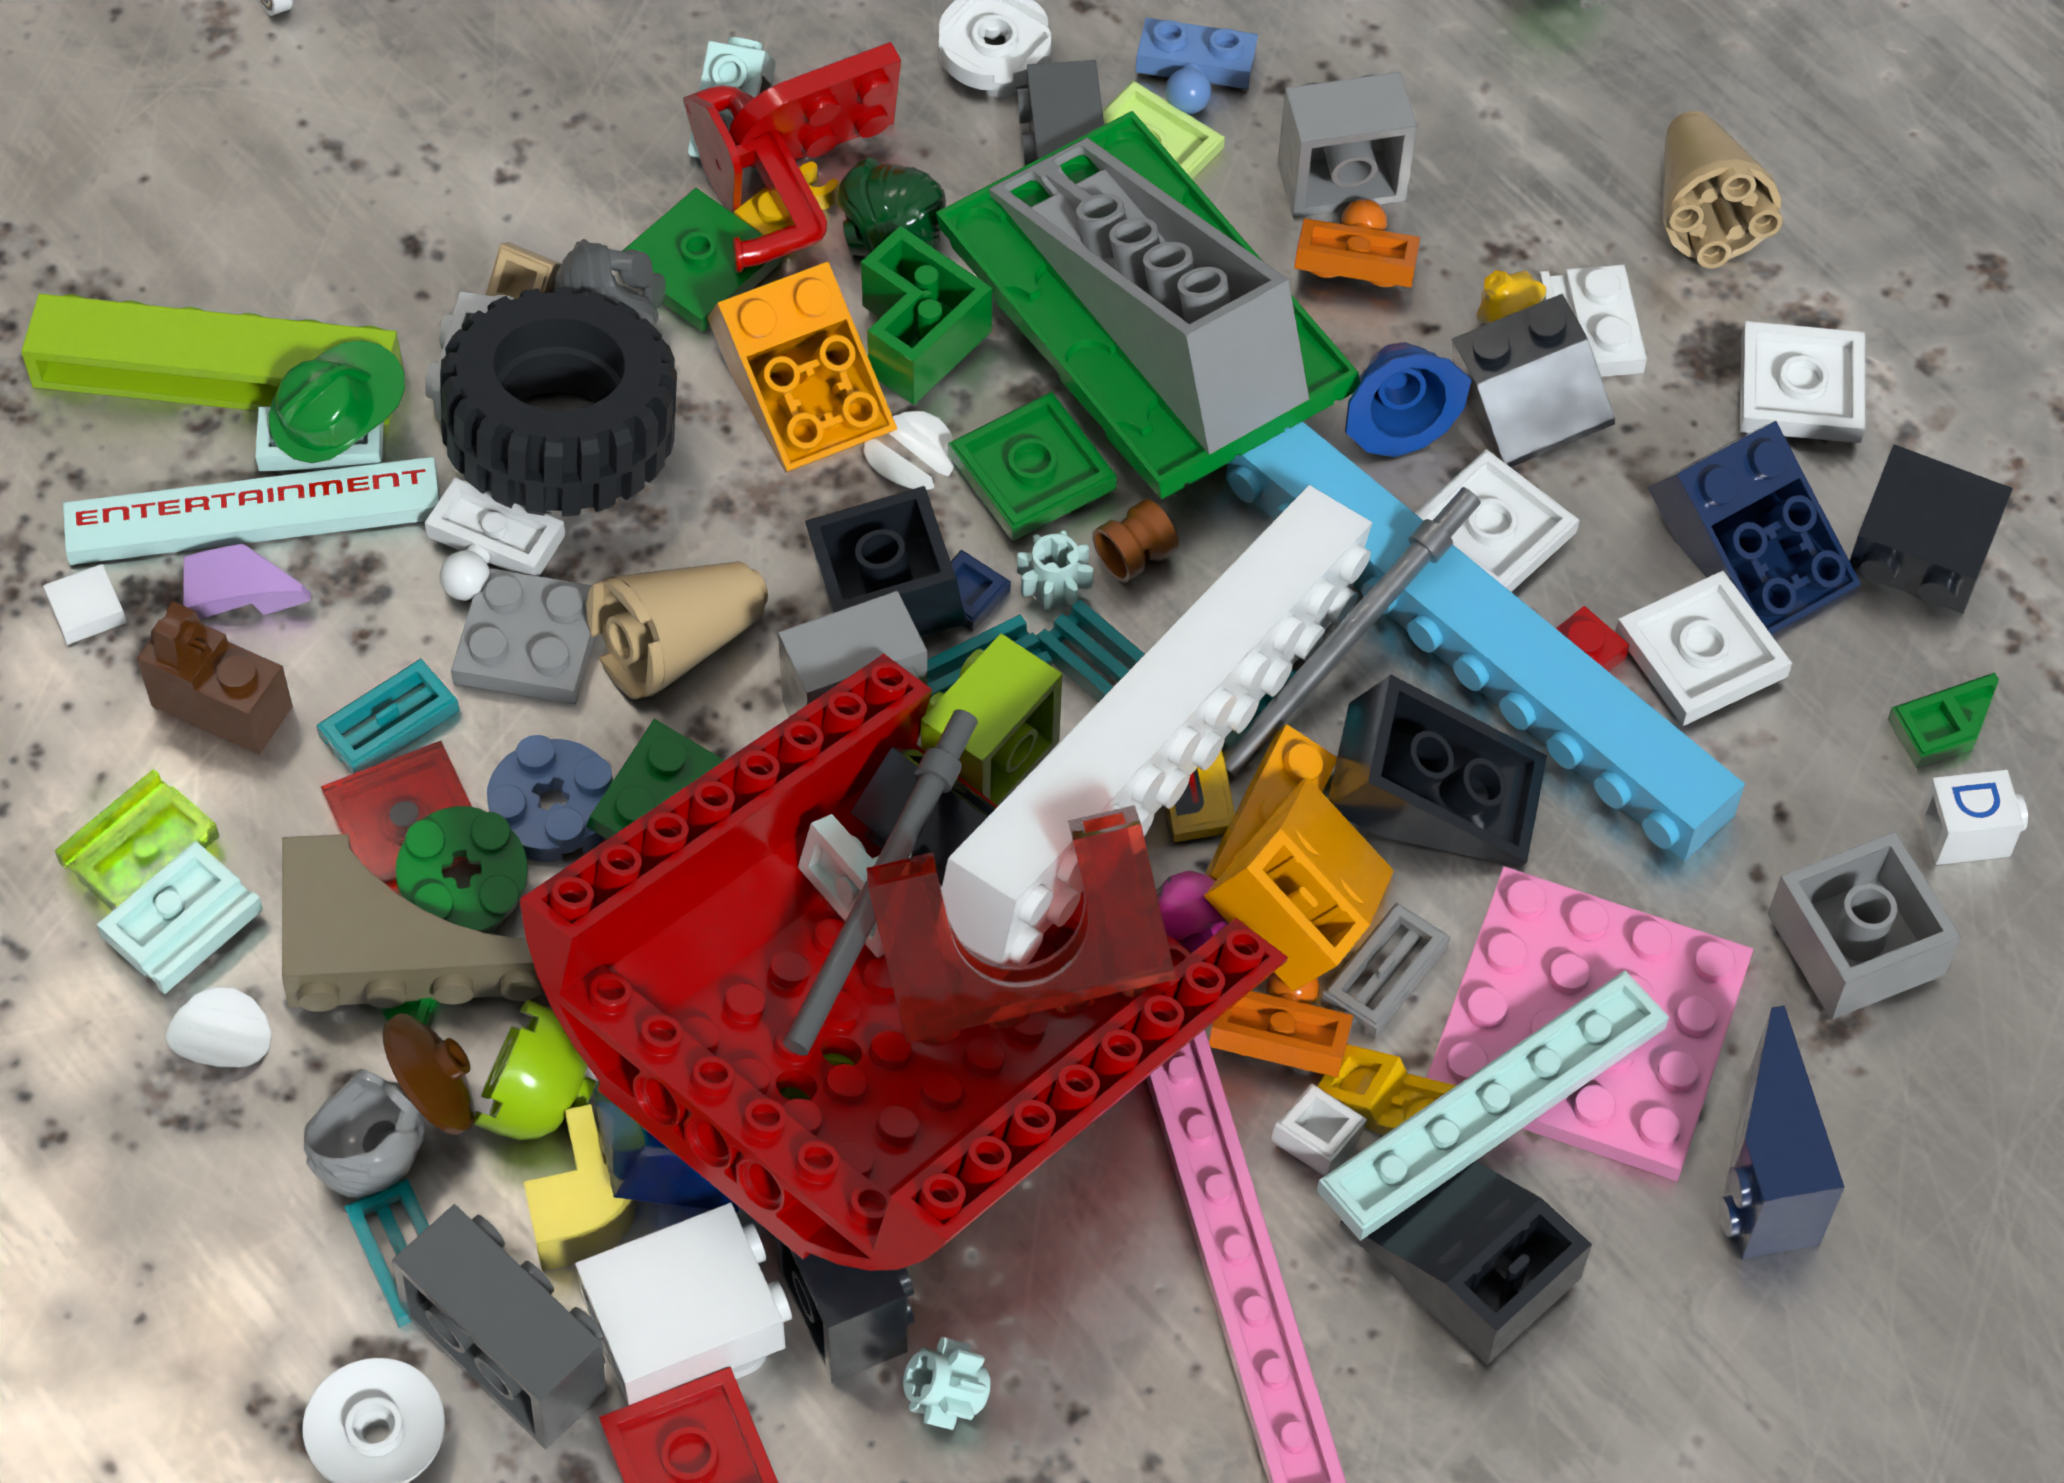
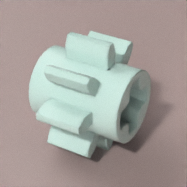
[1017,531,1094,610]
[903,1337,991,1430]

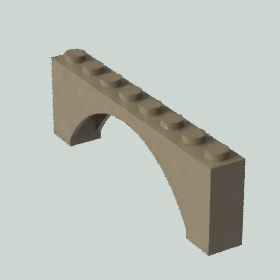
[282,834,545,1012]

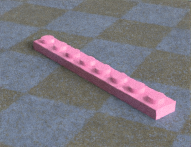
[1146,1030,1346,1483]

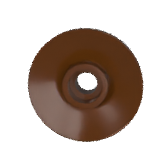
[383,1014,475,1135]

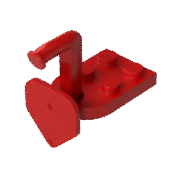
[683,42,901,273]

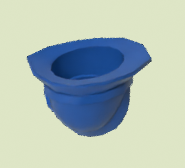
[1345,342,1472,457]

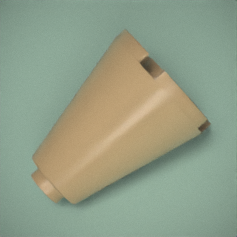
[586,561,768,699]

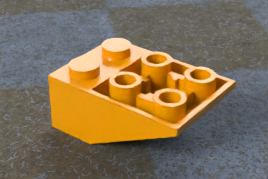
[707,261,898,473]
[1204,777,1394,992]

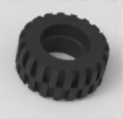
[440,287,677,517]

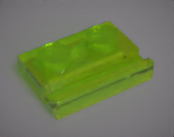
[54,769,220,911]

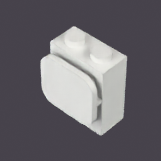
[575,1203,792,1406]

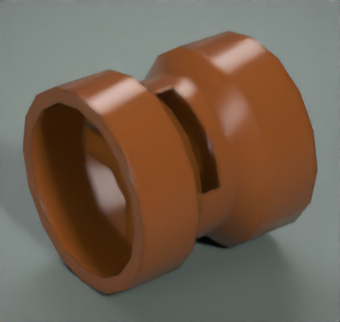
[1092,499,1179,583]

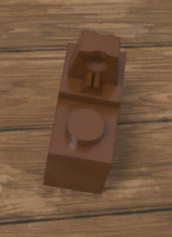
[137,601,293,755]

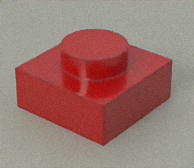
[1556,606,1629,672]

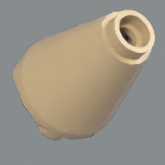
[1663,111,1783,269]

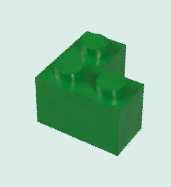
[861,226,992,405]

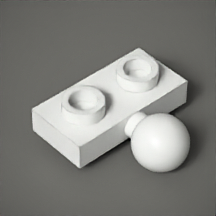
[424,477,566,601]

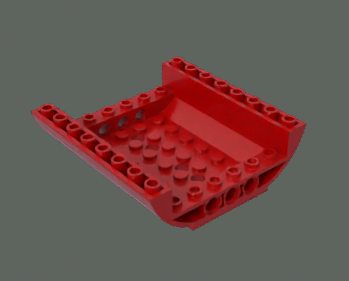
[520,653,1288,1271]

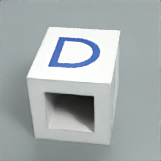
[1920,770,2028,865]

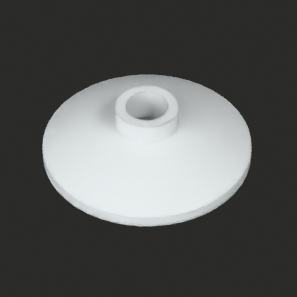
[303,1358,445,1483]

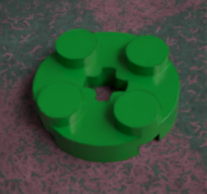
[396,806,528,934]

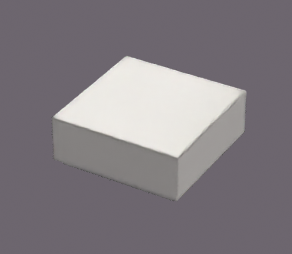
[43,564,127,645]

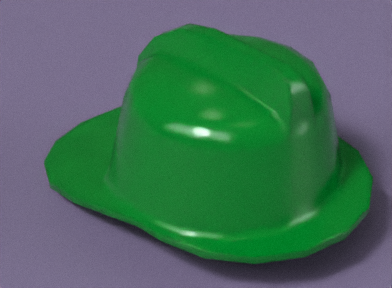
[268,340,405,464]

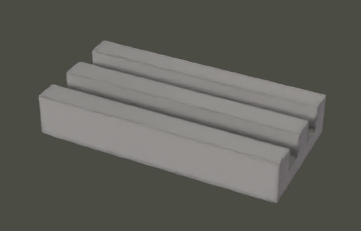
[1320,902,1450,1039]

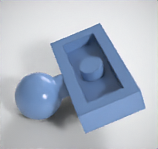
[1135,18,1258,114]

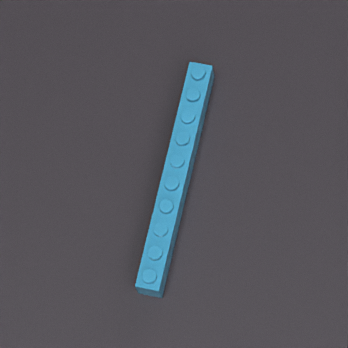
[1226,422,1745,862]

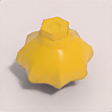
[1476,270,1547,325]

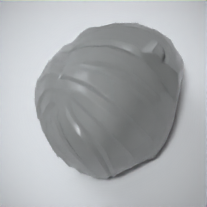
[304,1069,425,1198]

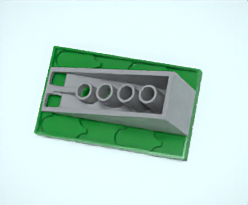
[936,110,1360,499]

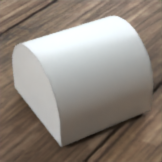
[1271,1083,1367,1176]

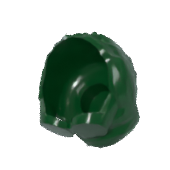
[837,157,946,257]

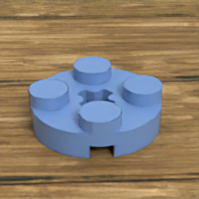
[486,735,613,862]

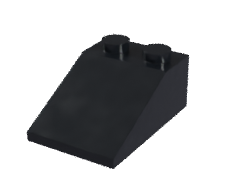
[1328,674,1547,867]

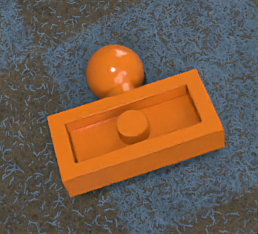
[1294,199,1420,288]
[1209,972,1354,1078]

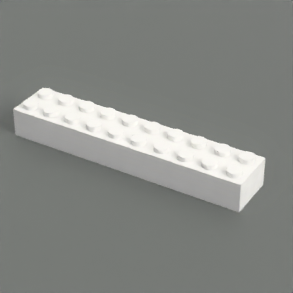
[930,485,1373,984]

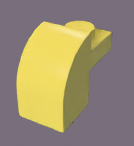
[524,1104,637,1271]

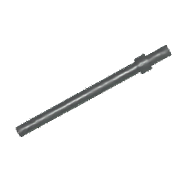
[783,709,978,1056]

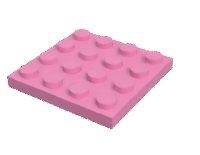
[1426,866,1754,1182]

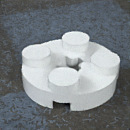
[938,0,1052,98]

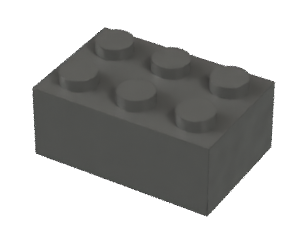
[392,1204,606,1450]

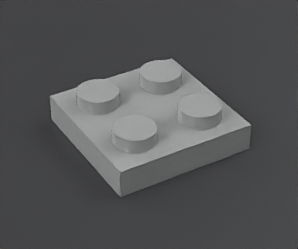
[451,568,595,704]

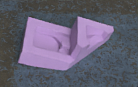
[183,544,311,619]

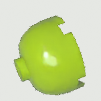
[473,1000,596,1140]

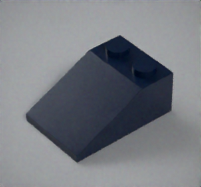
[1718,1005,1845,1259]

